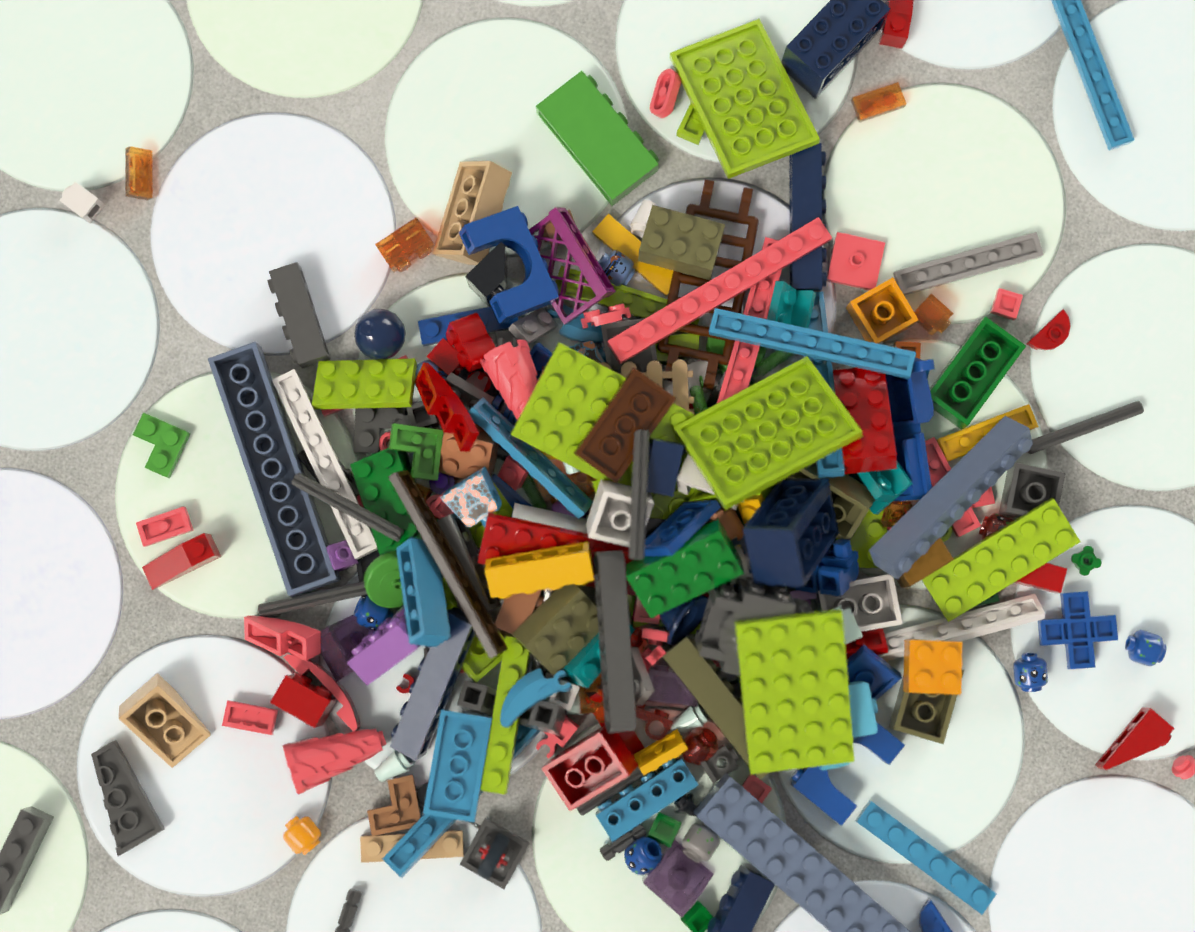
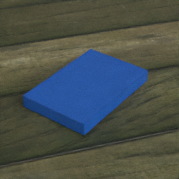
[645,500,721,556]

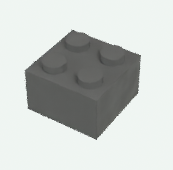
[999,462,1066,518]

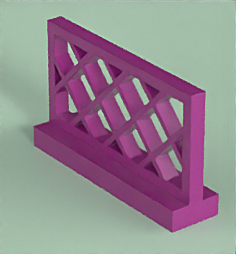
[529,207,616,325]

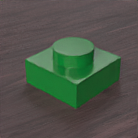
[648,812,682,848]
[680,901,713,932]

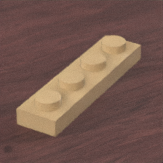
[360,830,464,863]

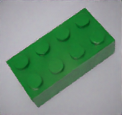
[930,316,1026,430]
[350,448,423,556]
[626,518,744,618]

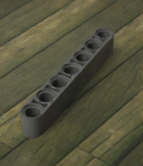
[593,550,636,734]

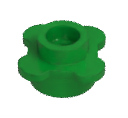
[1071,546,1102,576]

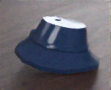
[660,595,708,646]

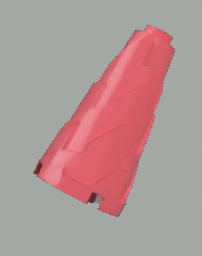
[480,340,538,420]
[283,728,387,795]

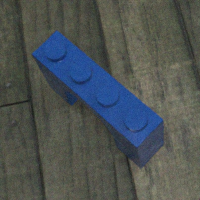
[459,206,559,324]
[790,722,905,826]

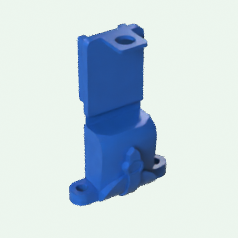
[885,358,935,502]

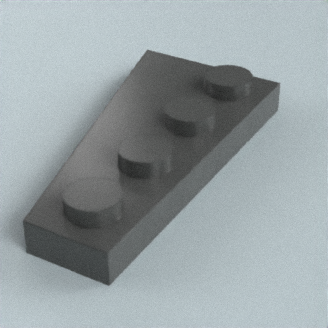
[91,740,165,857]

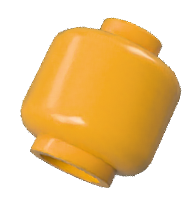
[283,816,321,855]

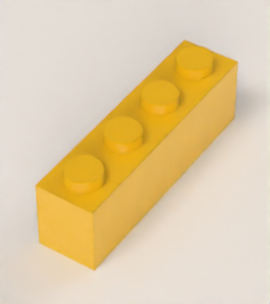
[485,542,594,599]

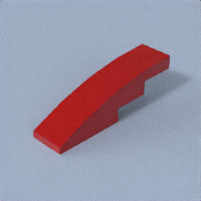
[415,362,479,452]

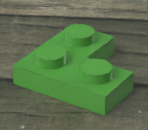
[133,413,191,479]
[389,423,443,481]

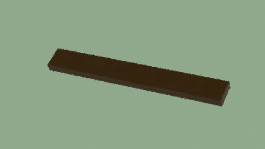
[389,470,508,659]

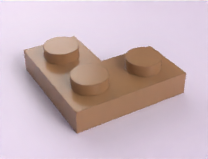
[367,774,422,836]

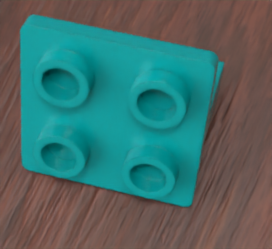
[767,281,816,328]
[849,459,912,515]

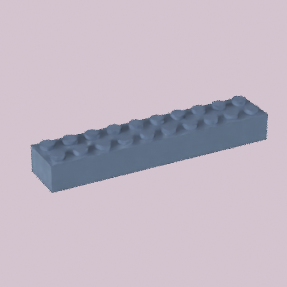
[208,342,341,597]
[693,773,911,932]

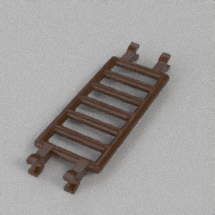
[657,179,759,390]

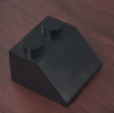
[465,242,507,307]

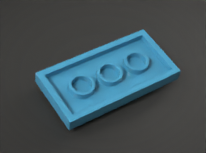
[423,710,492,822]

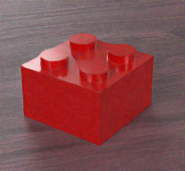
[270,673,337,728]

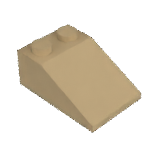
[118,673,211,768]

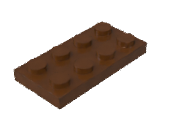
[574,368,676,483]

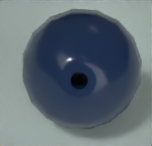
[354,309,406,359]

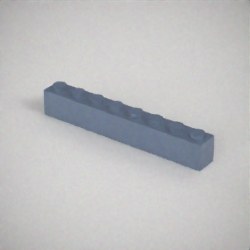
[869,416,1033,579]

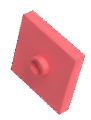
[827,232,885,291]

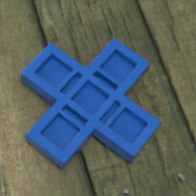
[1038,591,1118,669]

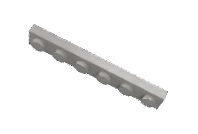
[893,232,1044,295]

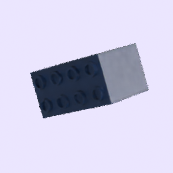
[781,0,891,99]
[743,478,839,587]

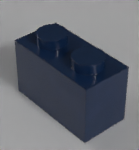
[647,437,684,497]

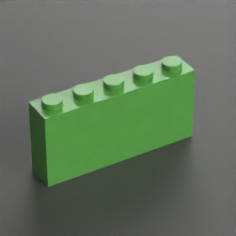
[536,70,659,206]

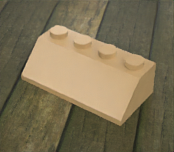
[432,161,512,265]

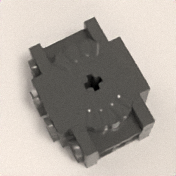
[694,577,813,676]

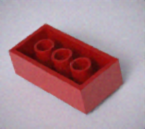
[833,367,897,474]

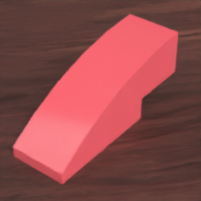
[244,615,321,661]

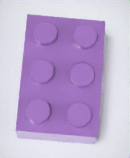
[347,606,421,686]

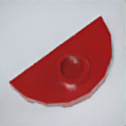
[1026,309,1071,351]

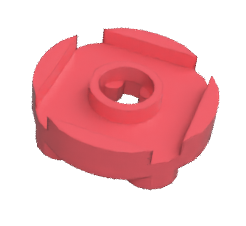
[580,303,631,329]

